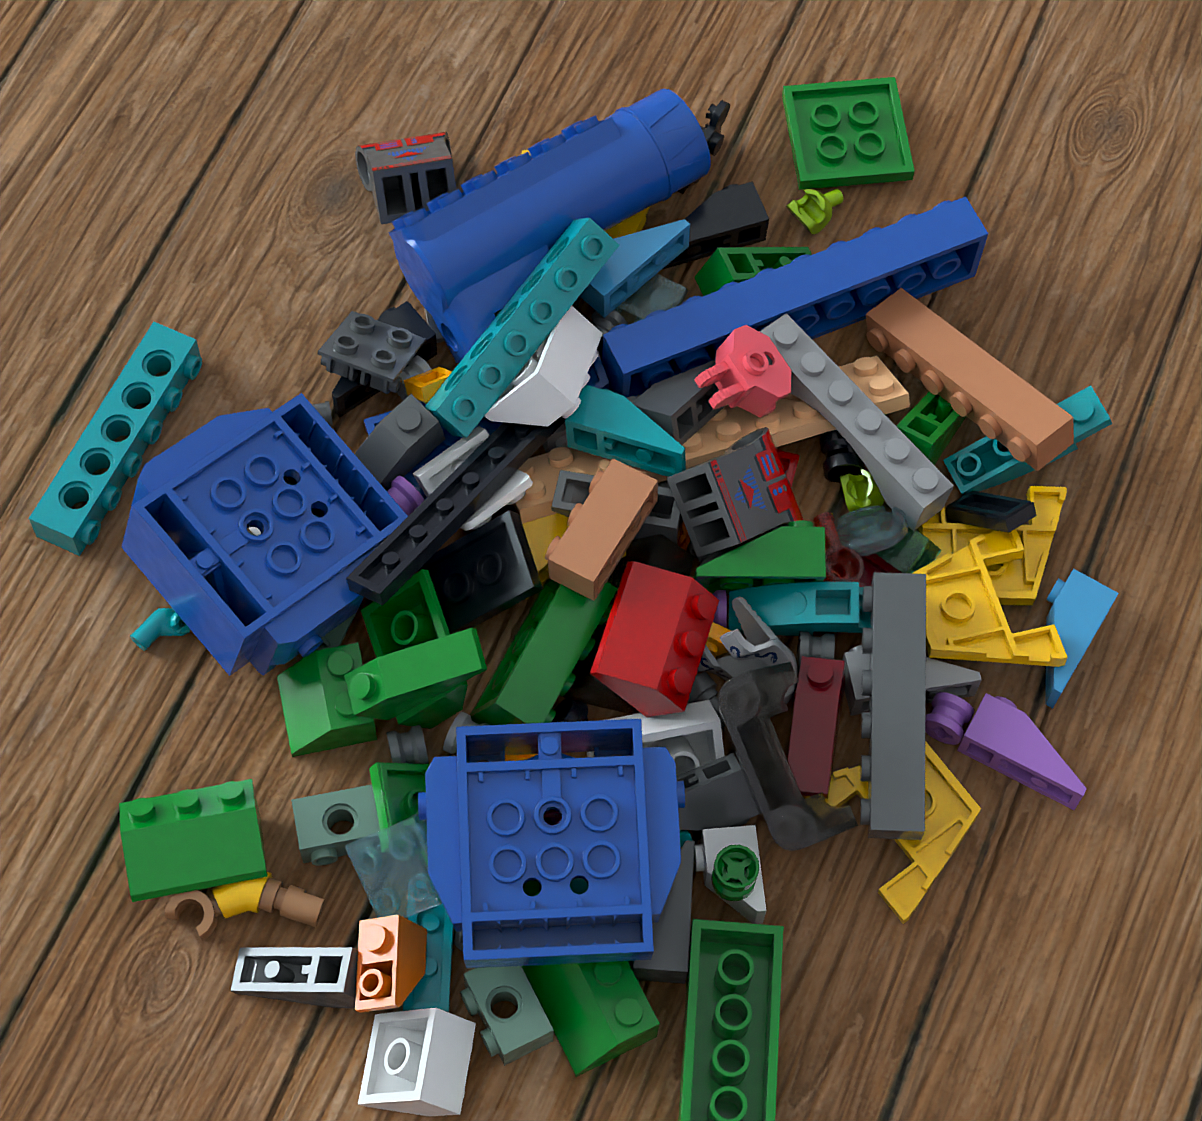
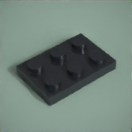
[415,510,543,634]

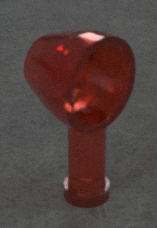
[813,512,864,582]

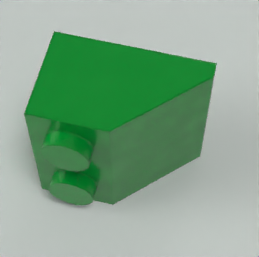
[277,642,377,757]

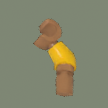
[165,872,325,941]

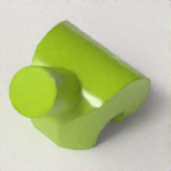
[786,189,844,234]
[840,469,884,515]

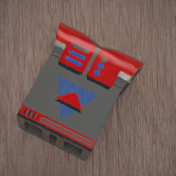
[355,132,457,224]
[667,427,804,557]

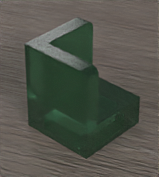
[868,525,942,574]

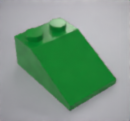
[694,520,826,596]

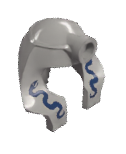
[698,596,798,731]

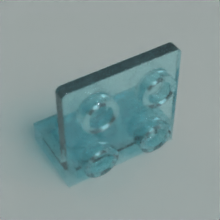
[346,811,442,918]

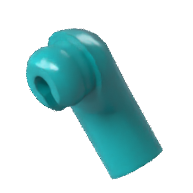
[130,608,190,651]

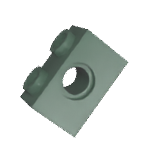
[291,784,383,866]
[460,966,554,1066]

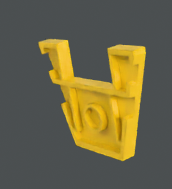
[918,486,1067,605]
[912,529,1068,667]
[803,741,981,924]

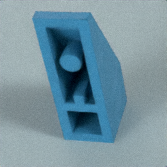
[580,219,690,318]
[1045,569,1119,709]

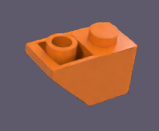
[355,915,427,1013]

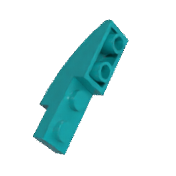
[943,385,1112,496]
[728,582,870,636]

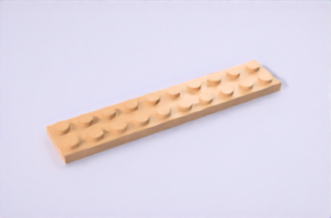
[512,355,910,524]

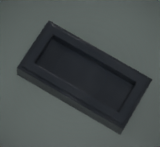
[945,490,1037,533]

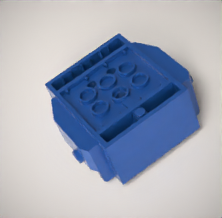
[121,393,408,676]
[418,719,685,968]

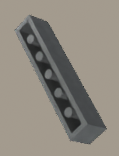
[860,572,926,840]

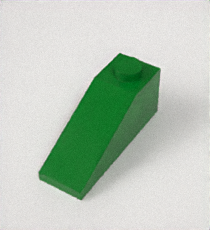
[694,247,812,296]
[897,392,966,465]
[344,628,487,720]

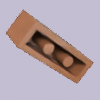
[545,459,658,601]

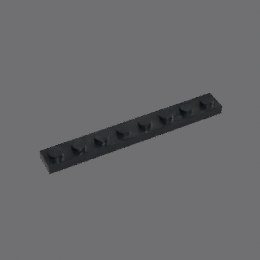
[346,384,587,606]

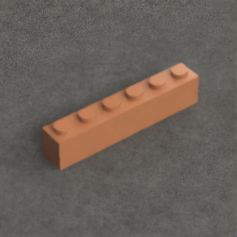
[866,288,1074,471]

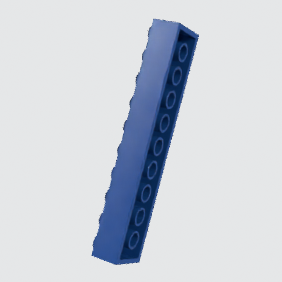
[602,197,988,398]

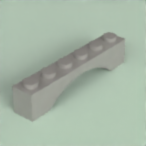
[760,313,954,531]

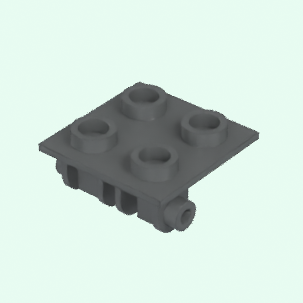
[317,311,426,394]

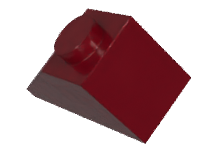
[784,656,845,799]

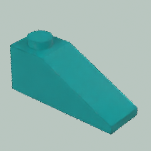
[565,385,686,477]

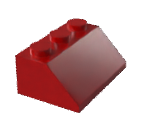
[590,561,719,717]

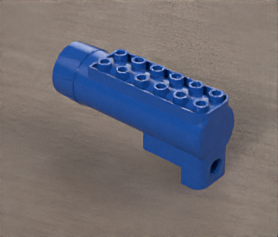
[389,88,711,363]

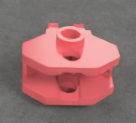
[694,325,791,418]

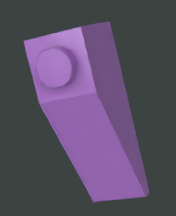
[957,693,1087,810]

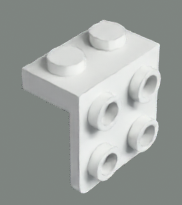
[412,426,533,531]

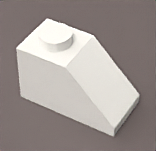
[694,825,766,924]

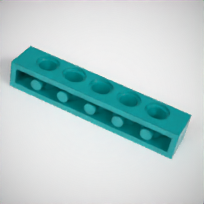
[424,218,619,438]
[28,321,202,556]

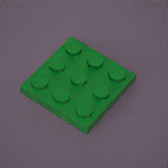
[782,77,915,190]

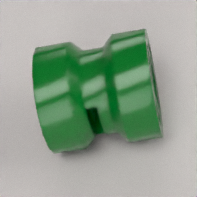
[711,844,760,901]

